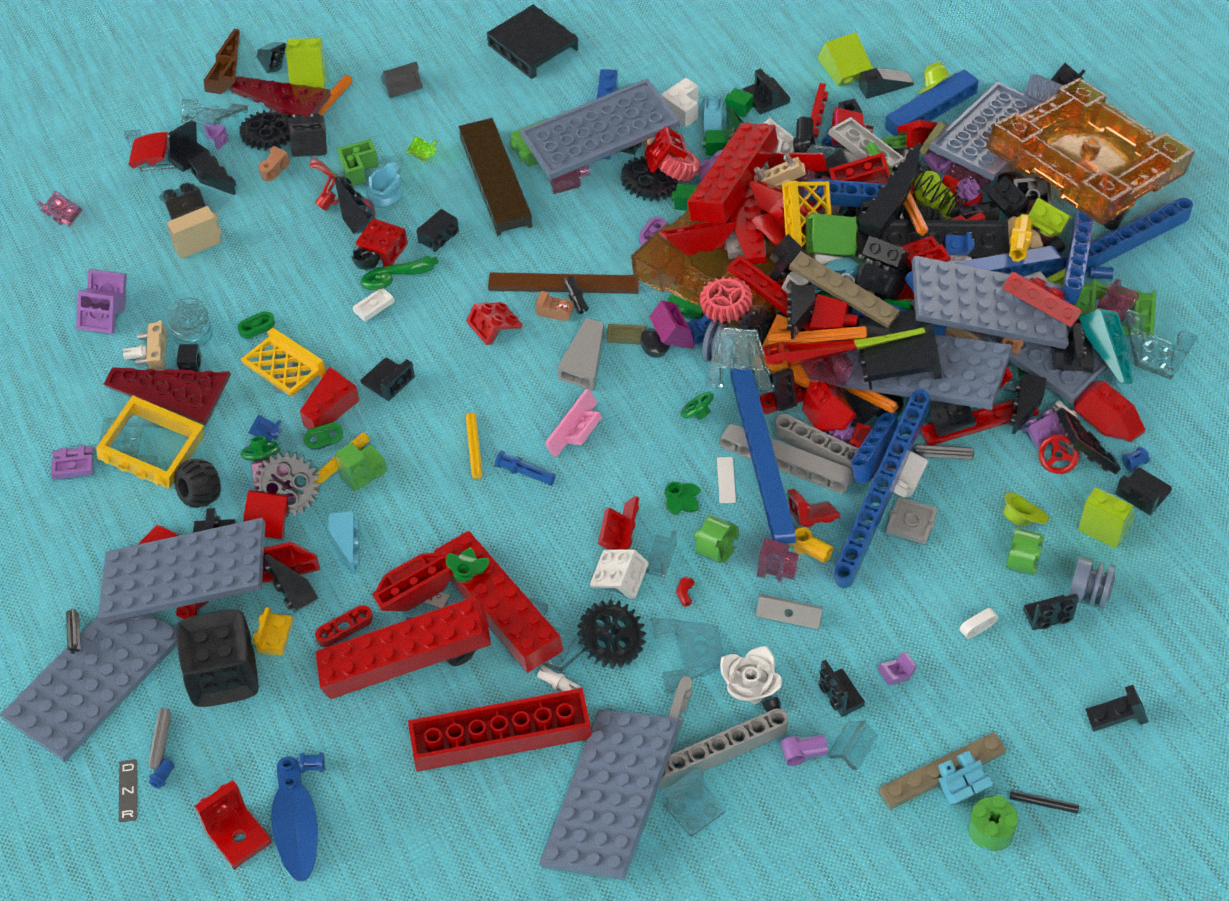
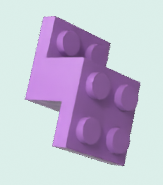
[76,269,127,334]

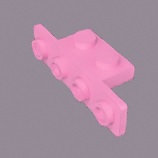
[545,389,602,457]

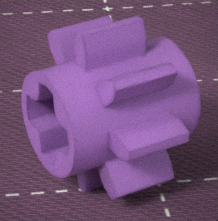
[956,178,980,201]
[829,424,854,443]

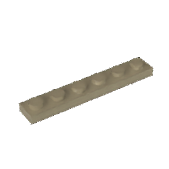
[789,251,899,328]
[879,732,1006,810]

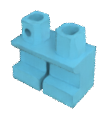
[938,751,993,804]

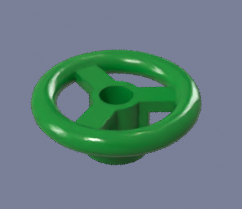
[680,392,714,420]
[240,436,280,461]

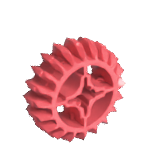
[653,147,700,182]
[700,276,753,324]

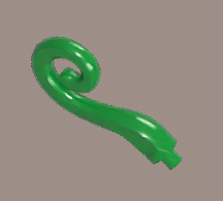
[360,256,439,290]

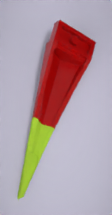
[762,328,925,367]

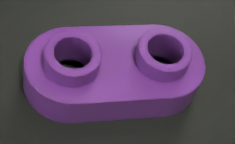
[639,217,667,247]

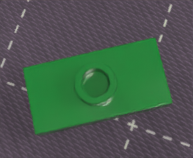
[667,295,704,319]

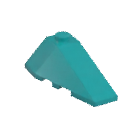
[1080,309,1133,384]

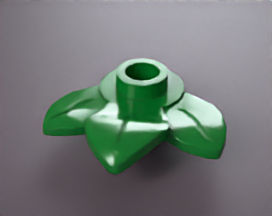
[665,482,701,515]
[446,548,489,582]

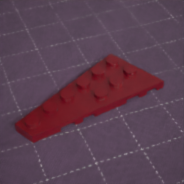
[230,76,331,117]
[103,367,231,426]

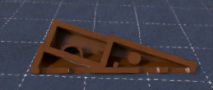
[203,28,240,94]

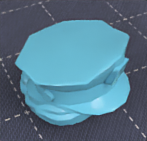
[368,162,403,207]

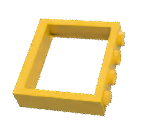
[96,395,204,489]

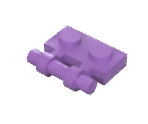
[51,445,94,480]

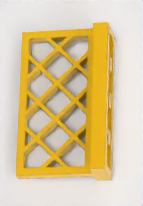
[782,181,831,258]
[240,328,326,397]

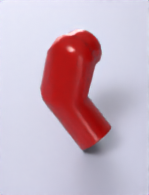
[676,576,695,607]

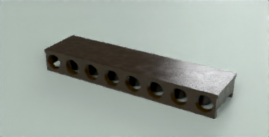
[458,118,532,236]

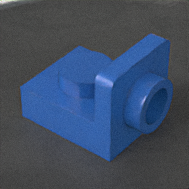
[944,232,975,256]

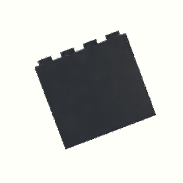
[487,4,578,79]
[858,310,942,390]

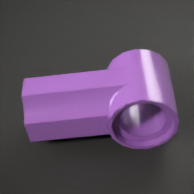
[780,735,828,766]

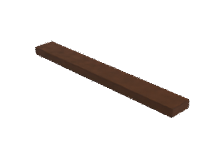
[488,272,639,294]

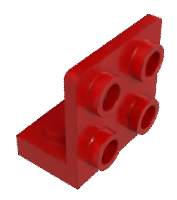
[645,126,688,173]
[752,198,806,246]
[355,219,408,267]
[466,302,523,345]
[787,489,840,527]

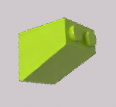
[817,32,873,86]
[286,38,328,89]
[1078,487,1135,549]

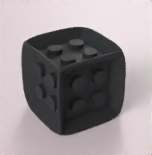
[177,610,258,707]

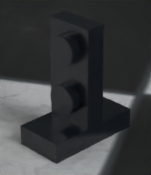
[755,368,797,412]
[1086,685,1149,732]

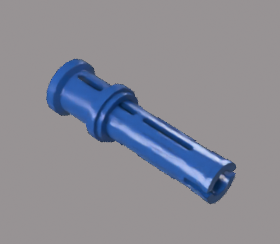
[495,450,556,486]

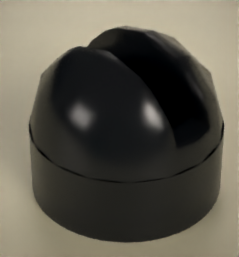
[762,696,781,712]

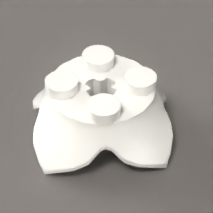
[721,646,782,704]

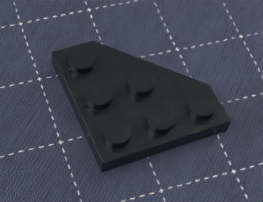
[1056,407,1121,475]

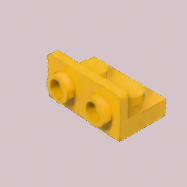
[253,607,294,656]

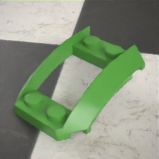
[1075,279,1156,337]

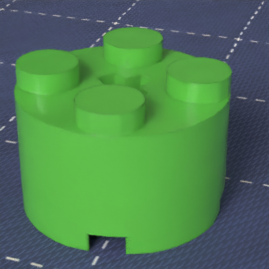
[694,515,739,563]
[1006,528,1045,576]
[969,795,1018,851]

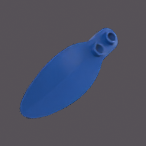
[271,757,318,881]

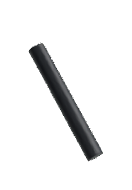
[1009,790,1079,814]

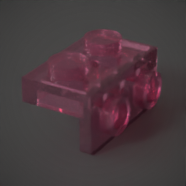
[37,190,83,227]
[1097,279,1139,323]

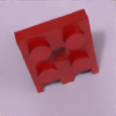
[194,780,272,869]

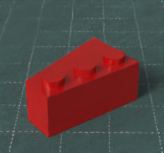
[829,152,891,184]
[300,367,360,430]

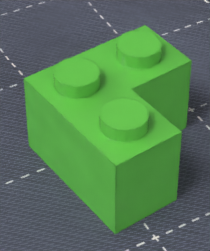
[337,139,379,187]
[335,443,387,492]

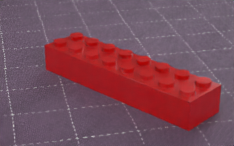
[687,122,778,223]
[434,531,563,673]
[316,596,491,699]
[408,688,591,772]

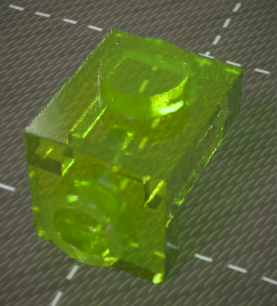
[407,136,437,162]

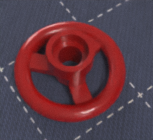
[1038,435,1079,474]

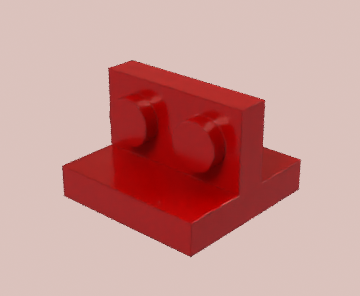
[897,120,949,152]

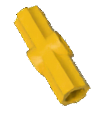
[1009,215,1032,262]
[790,526,834,563]

